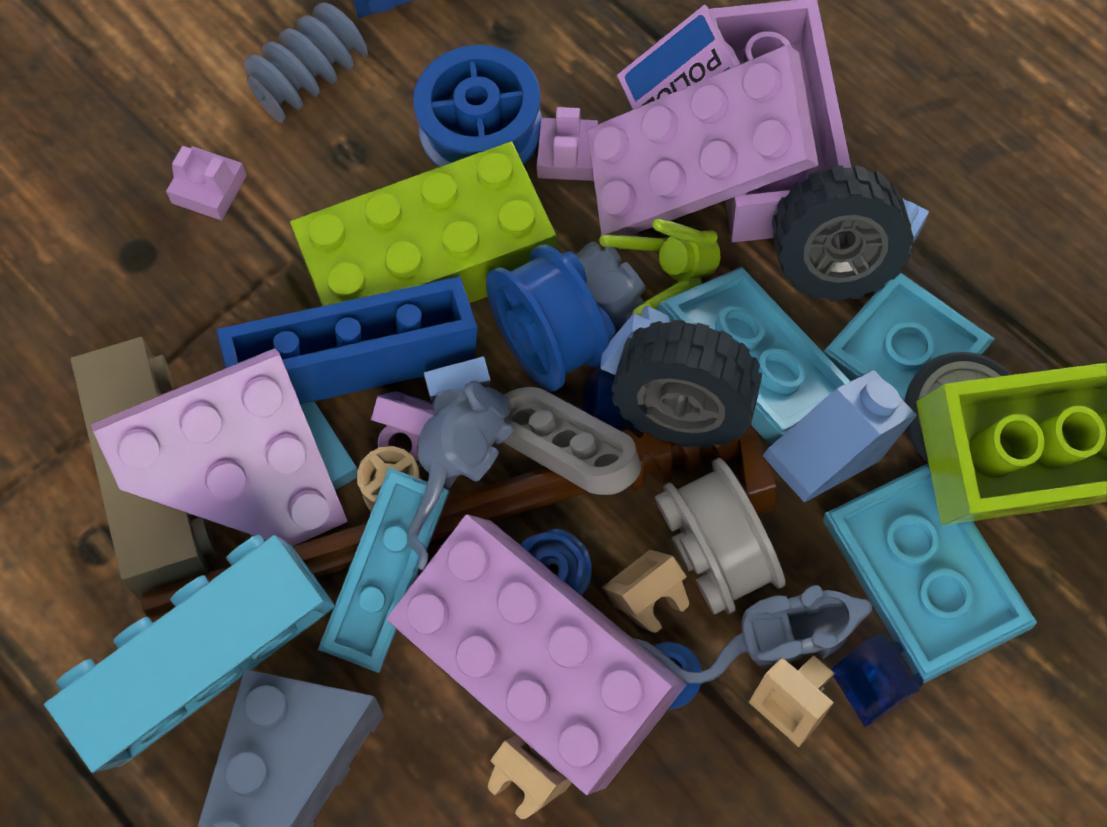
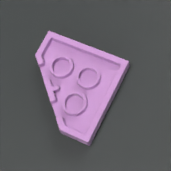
[91,348,348,546]

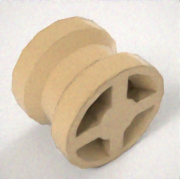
[357,446,422,512]

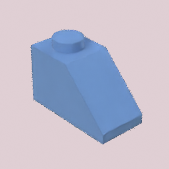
[763,370,917,503]

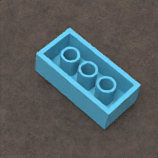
[44,534,335,773]

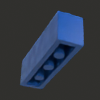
[216,277,478,404]

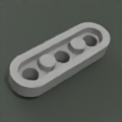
[503,387,641,495]

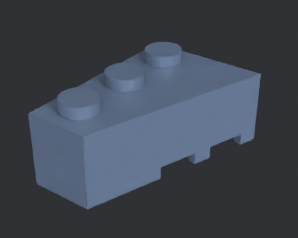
[198,669,385,827]

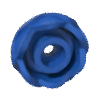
[521,529,592,596]

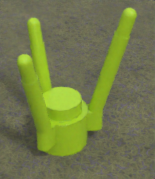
[599,218,721,316]

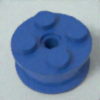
[413,45,542,168]
[486,245,616,392]

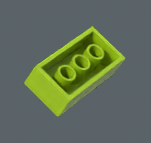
[290,141,557,306]
[916,363,1107,526]

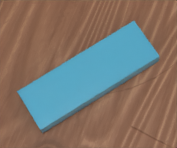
[318,468,450,673]

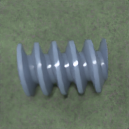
[244,2,368,123]

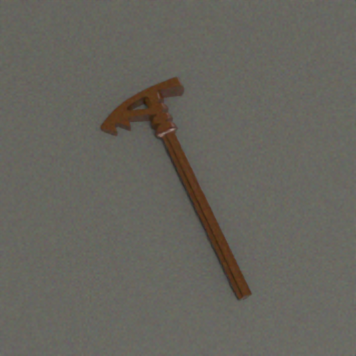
[141,425,776,623]

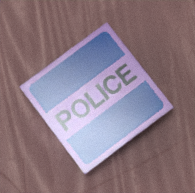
[617,4,740,110]

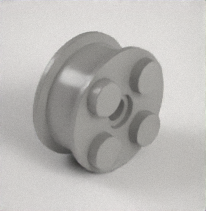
[655,458,785,615]

